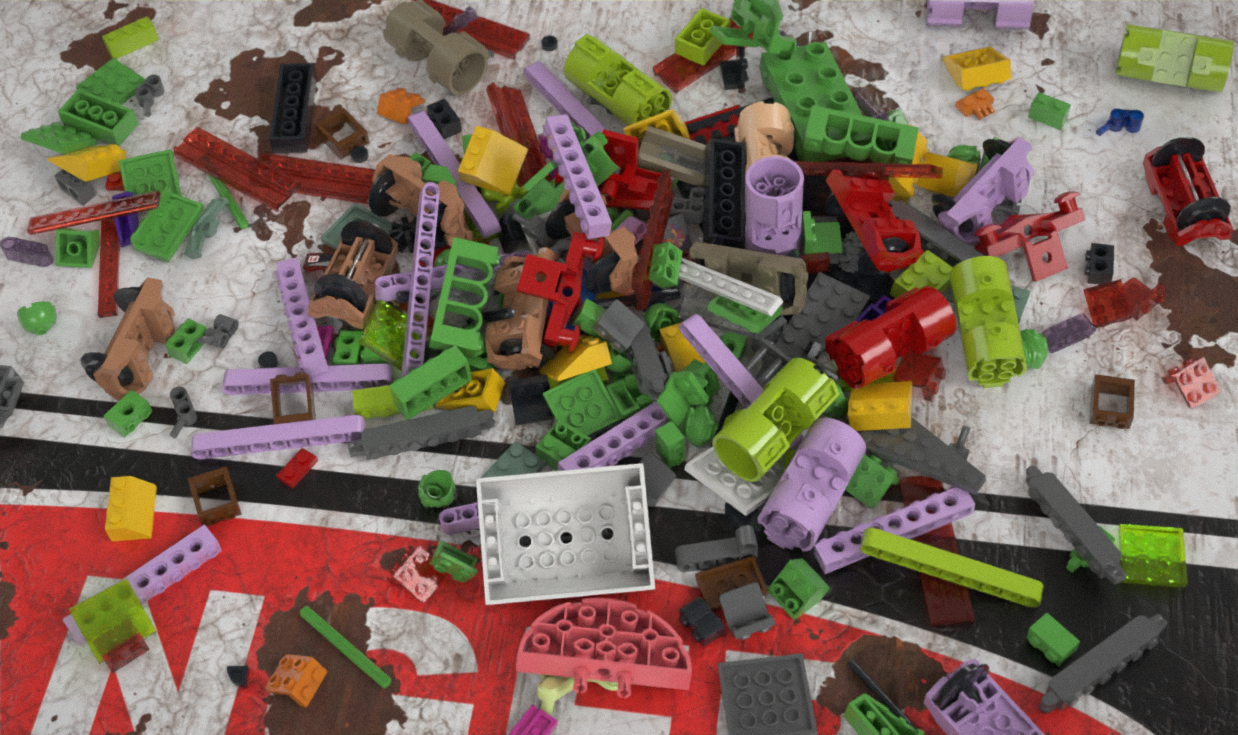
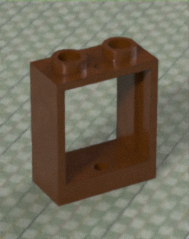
[315,108,369,159]
[270,372,316,424]
[1089,374,1135,429]
[188,466,242,526]

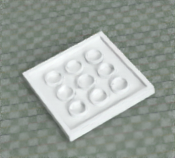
[684,447,783,516]

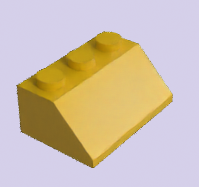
[105,476,157,541]

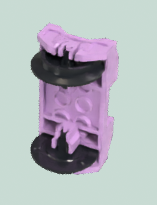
[924,658,1044,735]

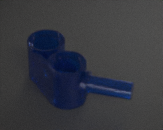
[1096,108,1144,136]

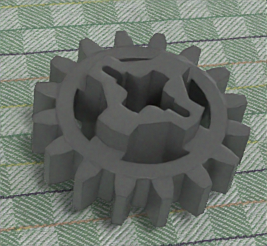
[838,232,865,273]

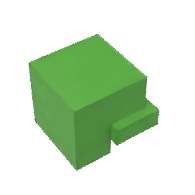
[682,359,721,408]
[606,374,653,421]

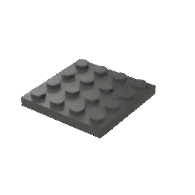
[717,653,818,735]

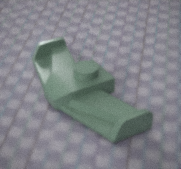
[184,197,229,259]

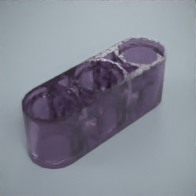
[0,237,54,267]
[1041,313,1096,353]

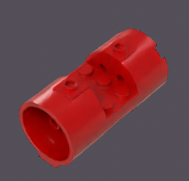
[825,286,956,389]

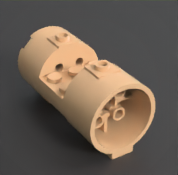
[735,101,796,213]

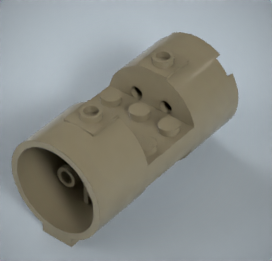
[383,0,491,95]

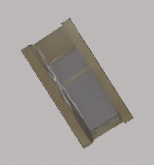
[639,125,706,188]

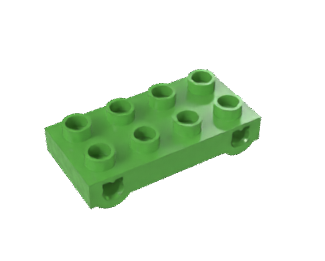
[759,42,872,165]

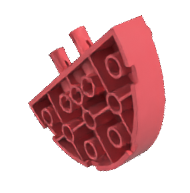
[516,598,692,698]

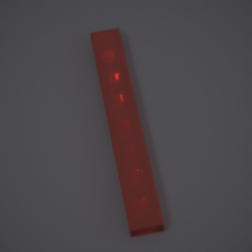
[27,191,161,235]
[98,201,120,318]

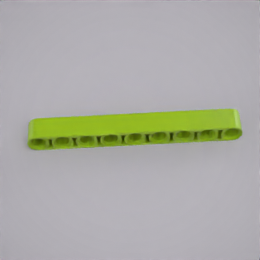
[860,528,1043,607]

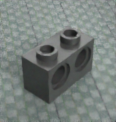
[54,169,96,206]

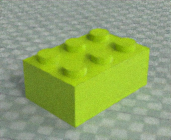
[675,8,730,66]
[890,250,953,298]

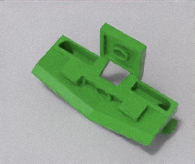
[710,0,797,56]
[513,131,619,219]

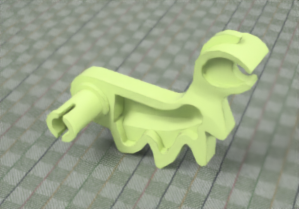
[537,674,618,715]

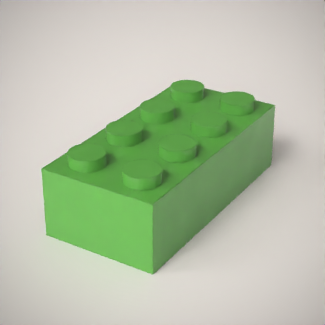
[57,89,138,146]
[389,345,472,420]

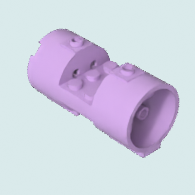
[927,0,1034,29]
[745,156,804,256]
[758,418,866,551]

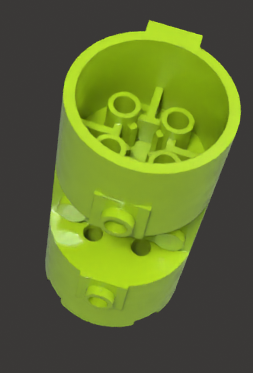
[1115,24,1234,93]
[564,34,672,126]
[950,256,1027,388]
[713,358,840,482]

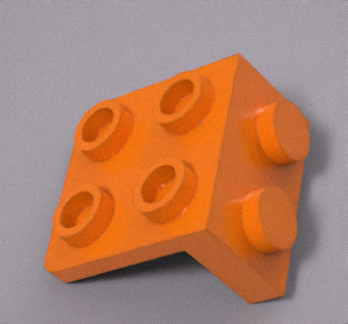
[377,88,425,125]
[265,654,328,708]

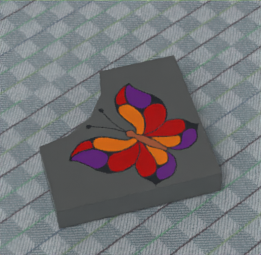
[653,214,692,252]

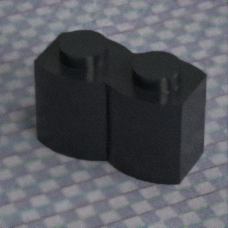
[678,596,725,647]

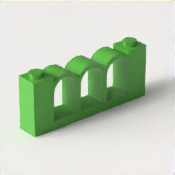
[803,105,919,171]
[429,237,500,357]

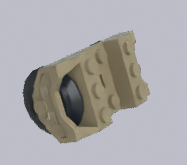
[690,236,808,316]

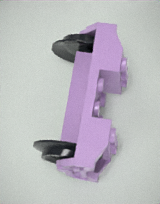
[931,137,1034,245]

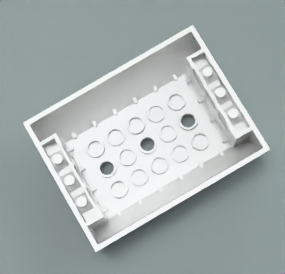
[476,463,655,605]

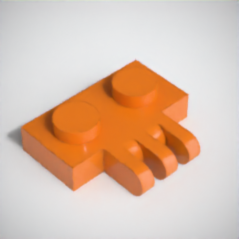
[955,88,995,120]

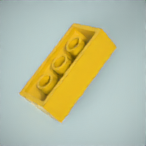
[889,124,930,204]

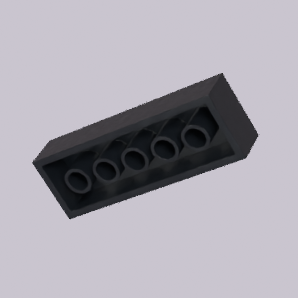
[269,63,317,153]
[703,138,746,248]

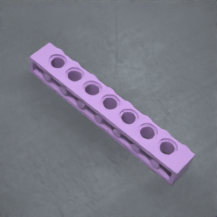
[543,114,612,239]
[274,257,329,376]
[557,402,693,471]
[814,486,975,574]
[62,525,222,646]

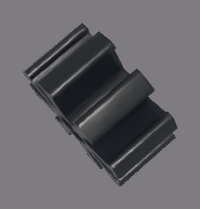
[389,216,424,253]

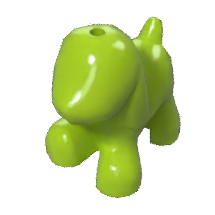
[481,180,532,214]

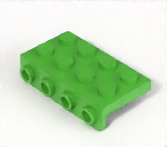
[131,187,204,263]

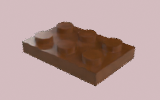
[695,556,768,612]

